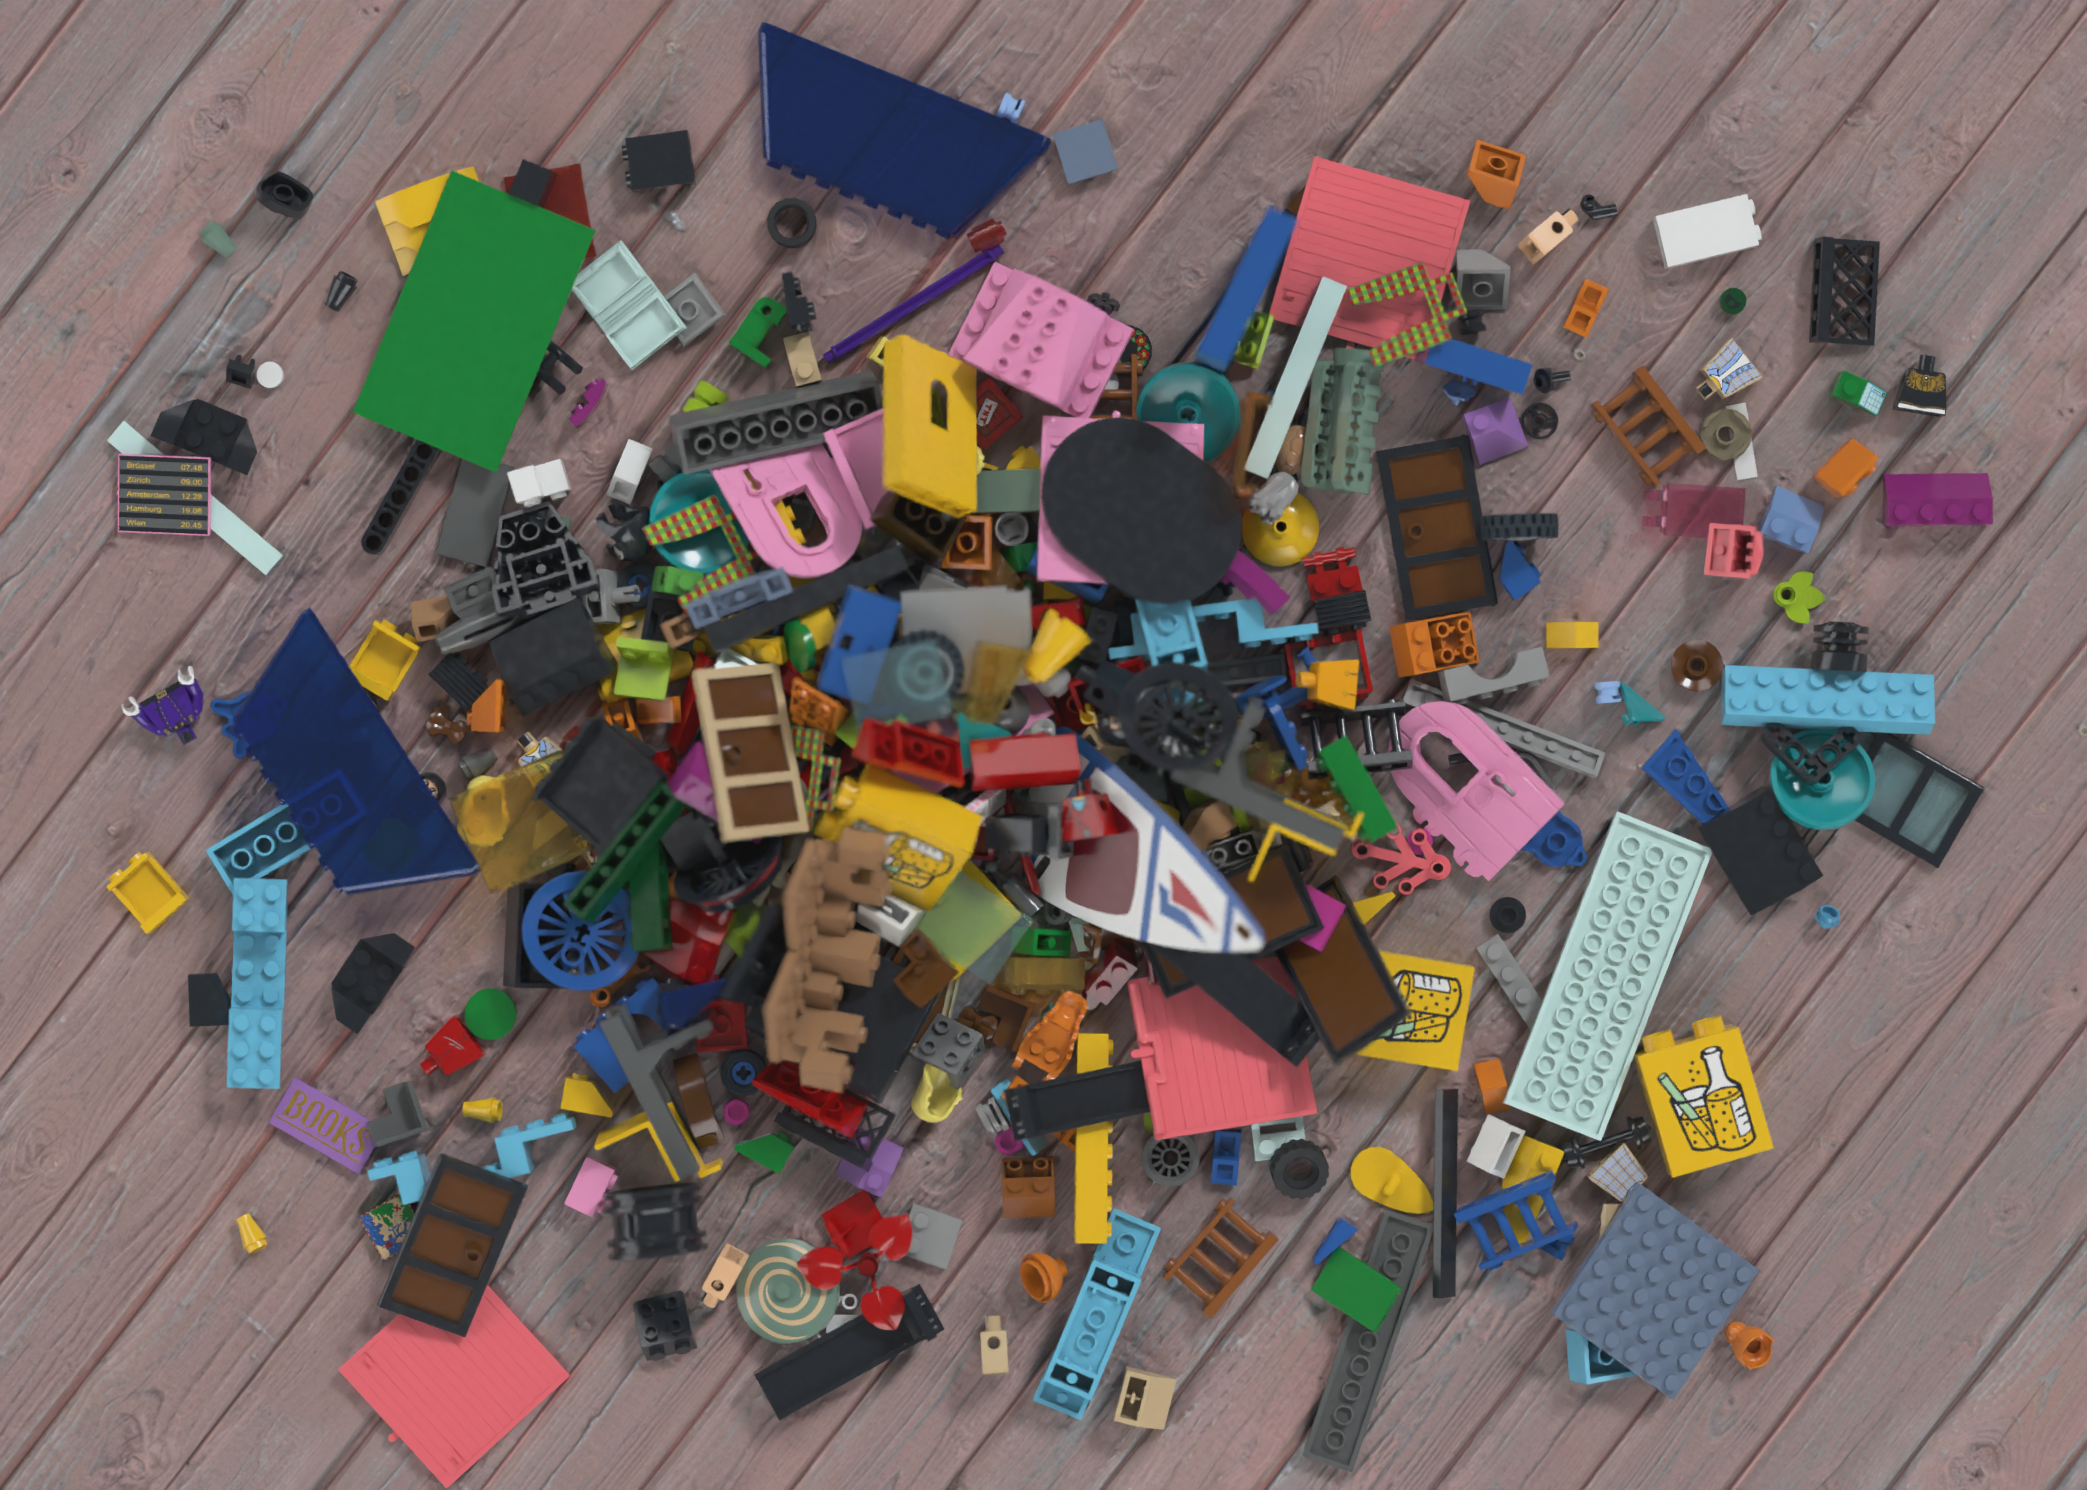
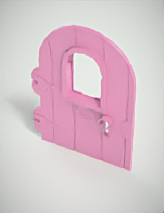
[709,443,862,578]
[1388,701,1565,881]

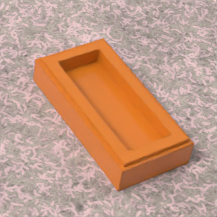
[636,696,681,725]

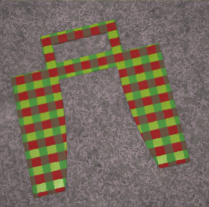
[1346,262,1467,367]
[642,494,759,616]
[790,725,840,832]

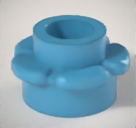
[1815,905,1840,929]

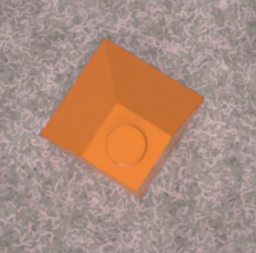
[1467,140,1526,210]
[942,514,992,570]
[467,679,507,732]

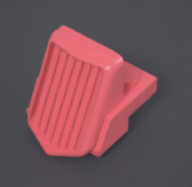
[1704,523,1764,579]

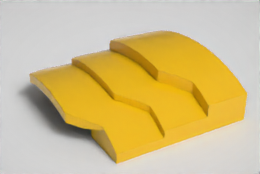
[375,166,480,277]

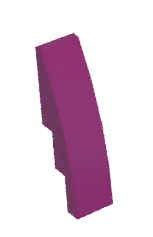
[1221,551,1291,615]

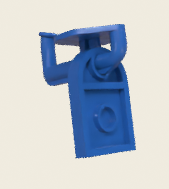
[1235,646,1316,770]

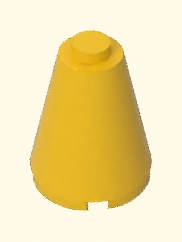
[1023,609,1092,684]

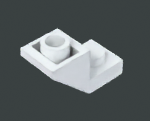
[606,439,653,504]

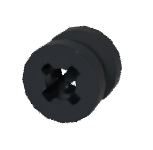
[1457,310,1487,335]

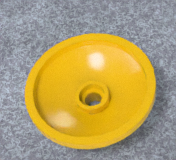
[1241,493,1319,567]

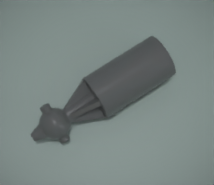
[982,858,1045,921]

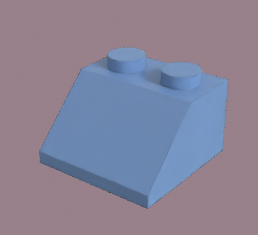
[1757,486,1825,554]

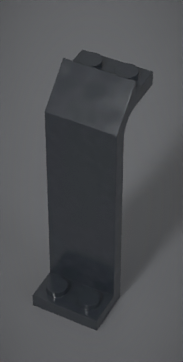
[1146,942,1320,1067]
[1004,1061,1150,1141]
[753,1284,945,1420]

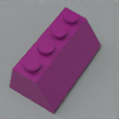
[1883,473,1993,526]
[668,741,762,844]

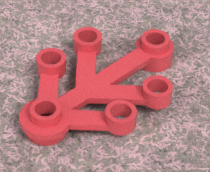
[1351,823,1451,895]

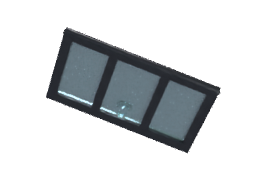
[1836,730,1984,868]

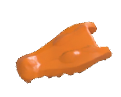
[1011,991,1088,1081]

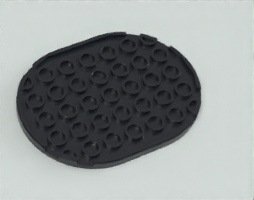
[1041,417,1241,605]

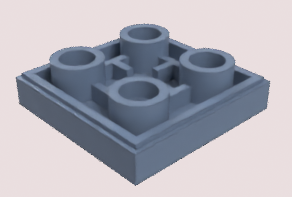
[1053,119,1118,185]

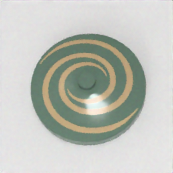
[736,1239,840,1344]

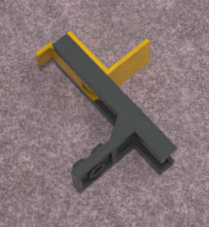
[1171,697,1364,882]
[594,1002,723,1182]

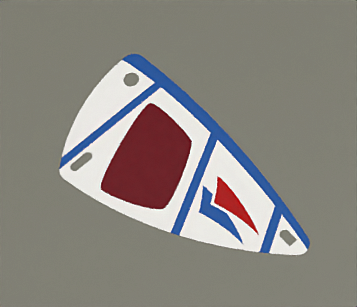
[1022,726,1264,952]

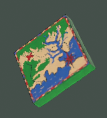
[358,1193,415,1262]

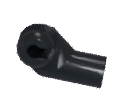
[1580,194,1618,220]

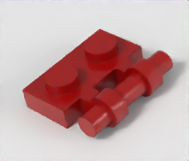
[1303,547,1363,601]

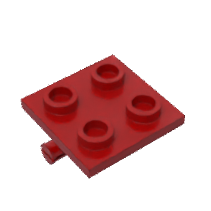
[821,1190,883,1259]

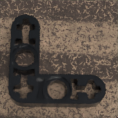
[1761,722,1860,786]

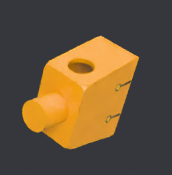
[1296,660,1359,710]

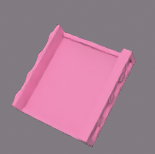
[823,408,889,530]

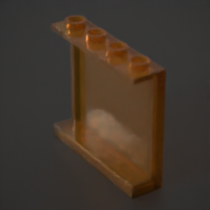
[1229,391,1273,498]

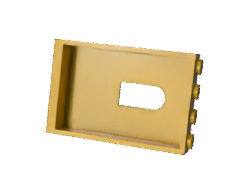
[883,335,977,518]

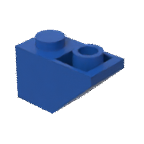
[1498,541,1541,601]

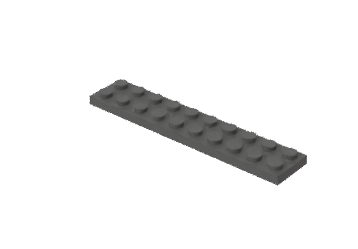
[1302,1208,1434,1472]

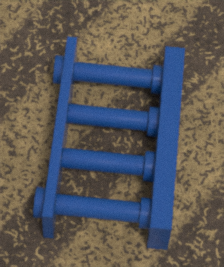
[1454,1170,1578,1271]

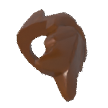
[1078,923,1138,965]

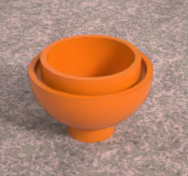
[1020,1252,1068,1303]

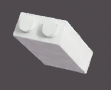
[1653,194,1762,269]

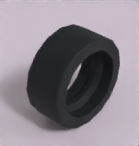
[767,198,817,248]

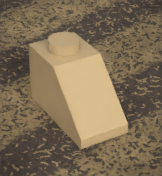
[783,332,823,387]

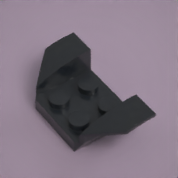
[150,399,257,476]
[331,933,415,1034]

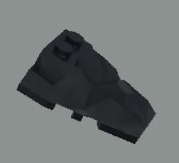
[492,501,599,619]

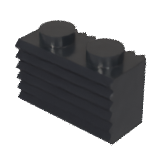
[1313,590,1372,635]
[428,652,489,711]

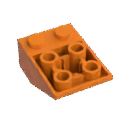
[1389,612,1480,678]
[789,678,851,747]

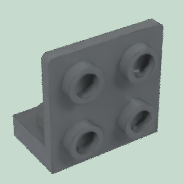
[1026,802,1074,859]
[912,1013,985,1090]

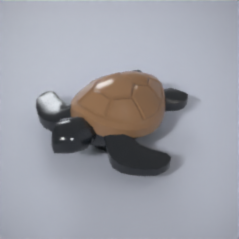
[1270,410,1319,483]

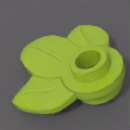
[1773,571,1825,624]

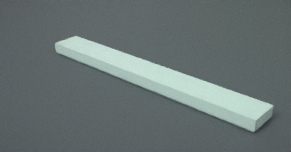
[1243,277,1347,480]
[107,421,284,575]

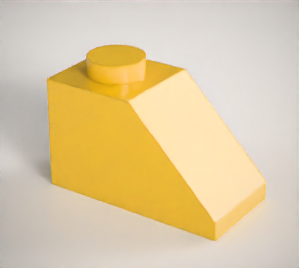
[560,1073,615,1118]

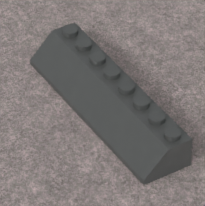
[669,370,883,475]

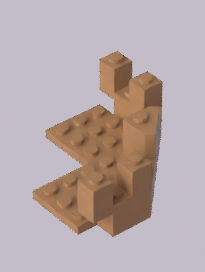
[765,827,893,1092]

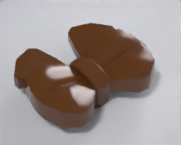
[426,705,467,745]
[957,1006,998,1045]

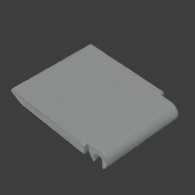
[901,586,1033,693]

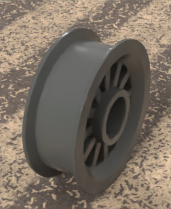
[1142,1133,1199,1187]

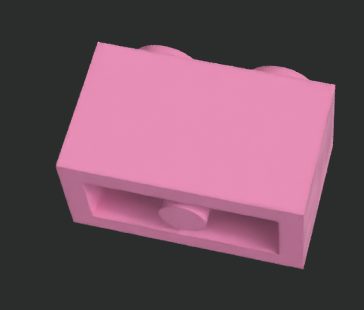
[564,1155,618,1217]

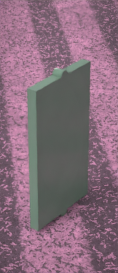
[973,469,1040,514]

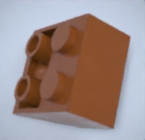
[1002,1156,1056,1218]

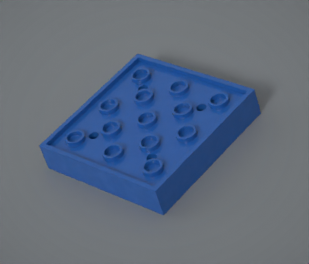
[1194,206,1298,374]

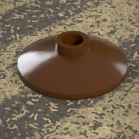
[1671,639,1723,692]

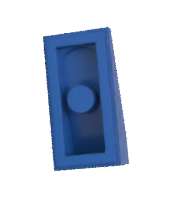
[1312,1217,1358,1265]

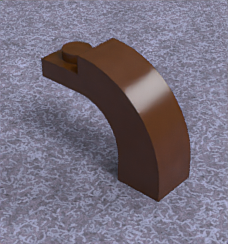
[673,1053,725,1149]

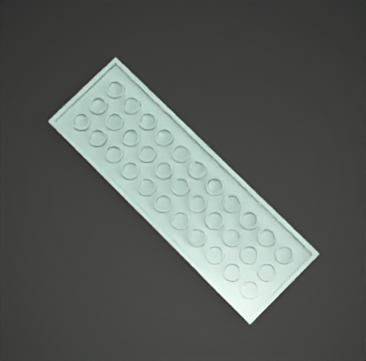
[1503,811,1712,1141]

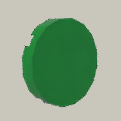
[784,620,817,672]
[464,988,517,1040]

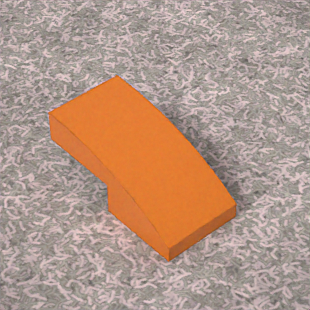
[1563,278,1609,338]

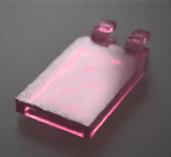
[1642,483,1746,538]

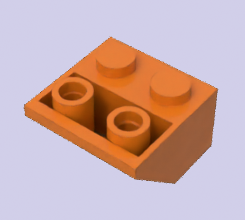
[1812,438,1879,498]

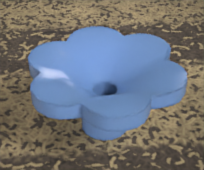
[1442,380,1476,406]

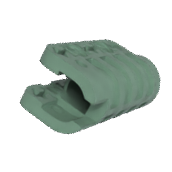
[1301,348,1385,495]

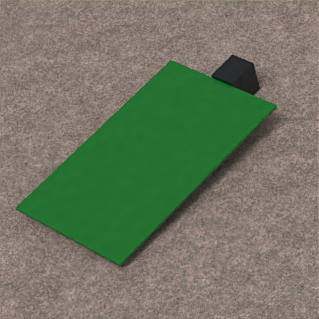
[353,159,596,473]

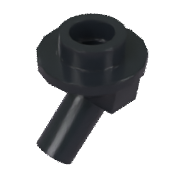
[1533,368,1571,394]

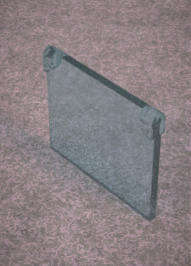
[842,639,953,733]
[914,870,1033,985]

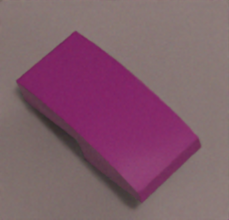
[569,378,608,429]

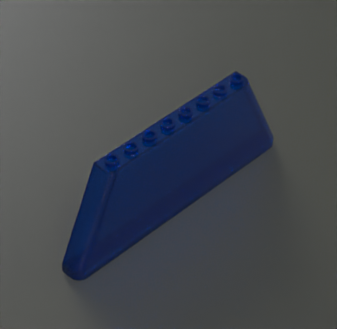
[758,22,1051,239]
[231,607,483,895]

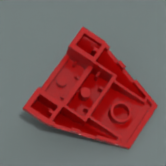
[622,899,736,999]

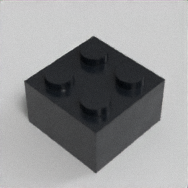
[986,813,1049,856]

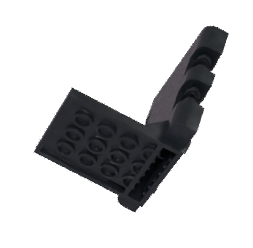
[720,902,956,1104]

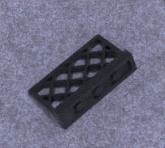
[1809,237,1880,346]
[774,1089,896,1172]

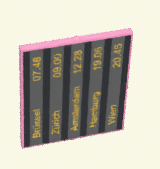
[117,454,212,536]

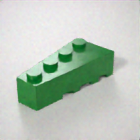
[1315,736,1398,845]

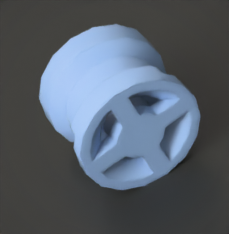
[997,93,1026,125]
[1594,681,1622,704]

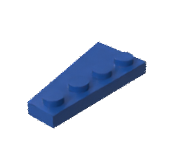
[1641,729,1728,824]

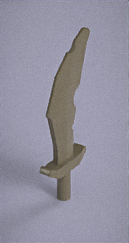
[752,779,817,907]

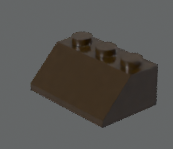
[869,489,967,564]

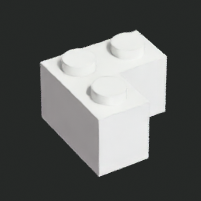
[507,459,571,508]

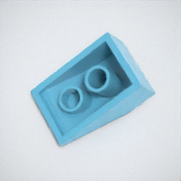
[1566,1328,1637,1385]

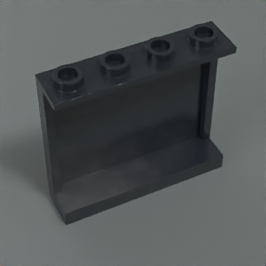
[531,716,670,858]

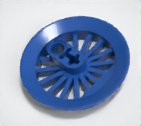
[522,871,639,991]

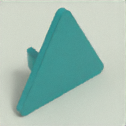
[1620,682,1666,726]
[957,712,1011,768]

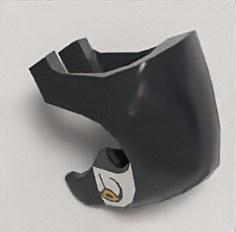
[595,500,654,561]

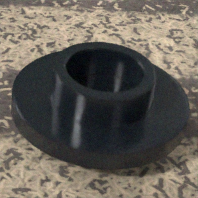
[1489,897,1526,933]

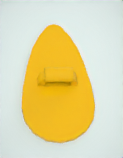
[1350,1147,1434,1214]

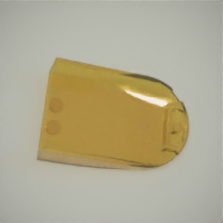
[448,750,595,894]

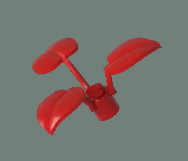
[797,1213,913,1330]

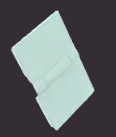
[572,240,687,370]

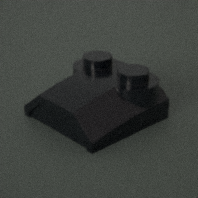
[641,591,694,652]

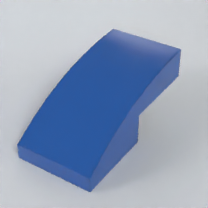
[1211,1129,1241,1186]

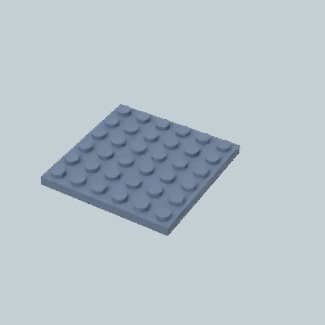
[1550,1183,1759,1400]

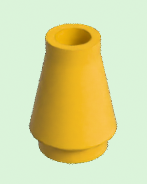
[462,1097,503,1123]
[236,1213,268,1254]

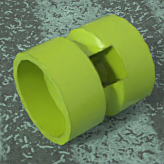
[682,379,729,412]

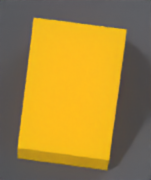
[1546,622,1599,648]

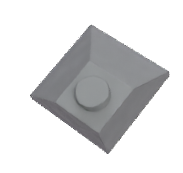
[1455,249,1510,310]

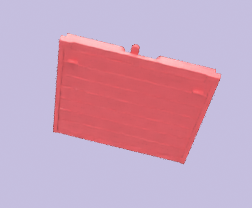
[1269,156,1470,360]
[1127,957,1317,1140]
[338,1284,570,1489]

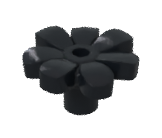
[1087,292,1120,314]

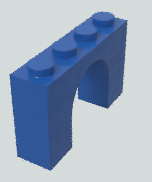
[574,977,689,1093]

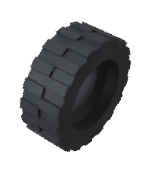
[1269,1139,1329,1200]

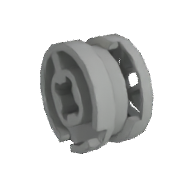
[975,1097,1010,1138]

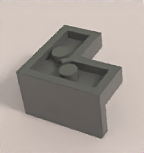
[366,1080,428,1147]

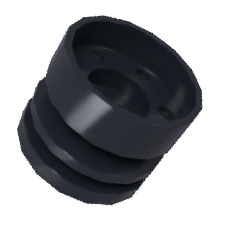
[1811,622,1869,672]

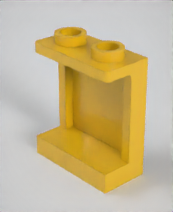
[343,619,423,701]
[106,852,190,934]

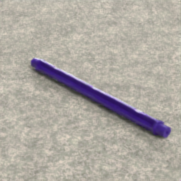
[822,244,1005,364]

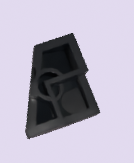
[188,973,231,1027]

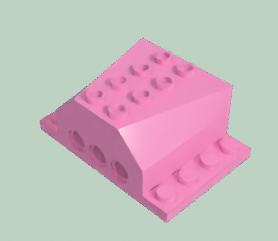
[948,262,1134,418]

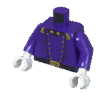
[121,666,204,745]

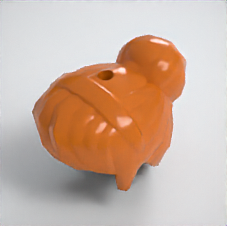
[1724,1322,1774,1370]

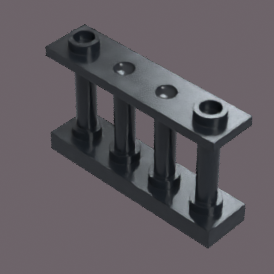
[1301,700,1413,780]

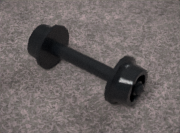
[1561,1116,1651,1169]

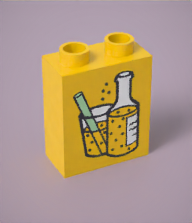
[813,763,982,912]
[1357,950,1475,1071]
[1633,1015,1774,1178]

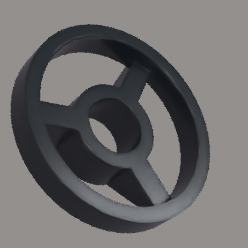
[1521,403,1558,439]

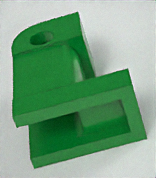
[729,297,787,369]

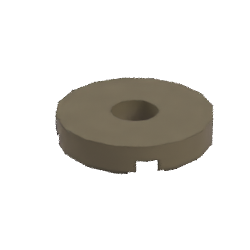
[1699,408,1752,461]

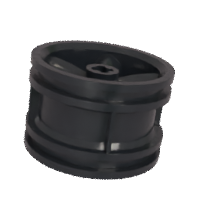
[602,1182,708,1261]

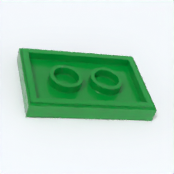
[1311,1246,1403,1332]

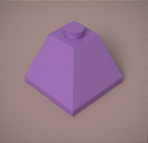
[1461,398,1528,465]
[836,1127,904,1198]

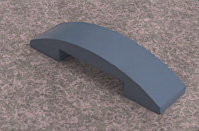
[685,567,793,629]

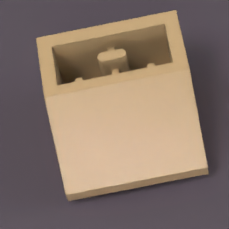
[1113,1366,1177,1430]

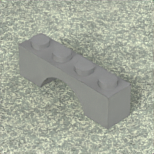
[1438,647,1550,704]

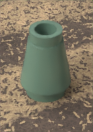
[198,220,237,258]

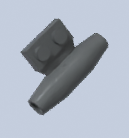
[434,567,529,655]

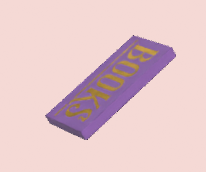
[269,1077,375,1174]

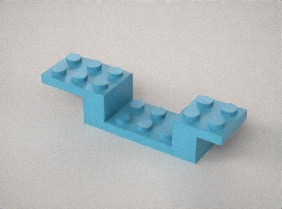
[1108,599,1318,664]
[1135,599,1207,706]
[227,878,288,1089]
[367,1112,578,1205]
[1033,1207,1161,1420]

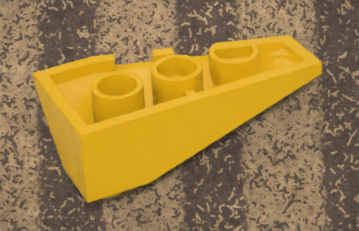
[1499,1135,1564,1244]

